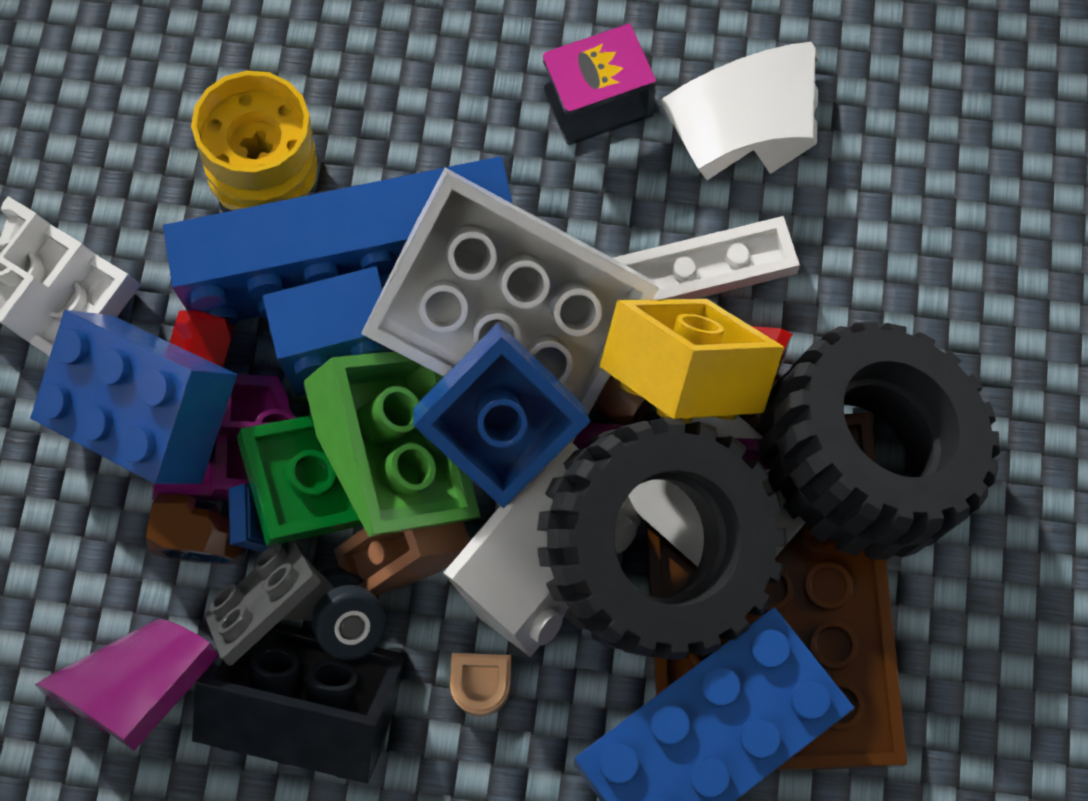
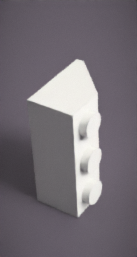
[444,442,641,657]

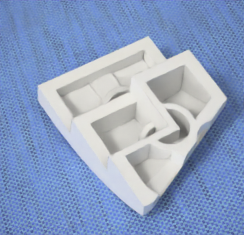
[660,42,819,180]
[0,196,141,357]

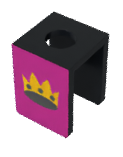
[543,23,657,145]

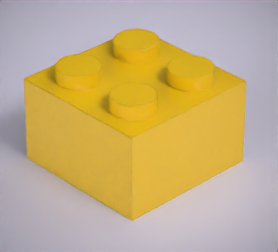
[599,299,784,424]

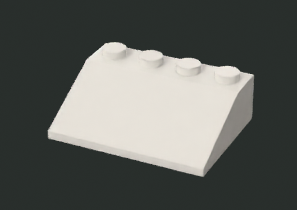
[362,168,659,443]

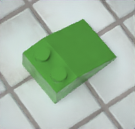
[304,351,481,537]

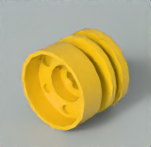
[191,70,318,211]

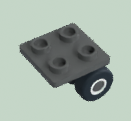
[205,540,386,666]

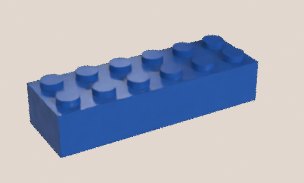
[163,156,513,326]

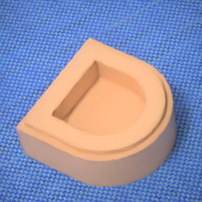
[450,653,512,717]

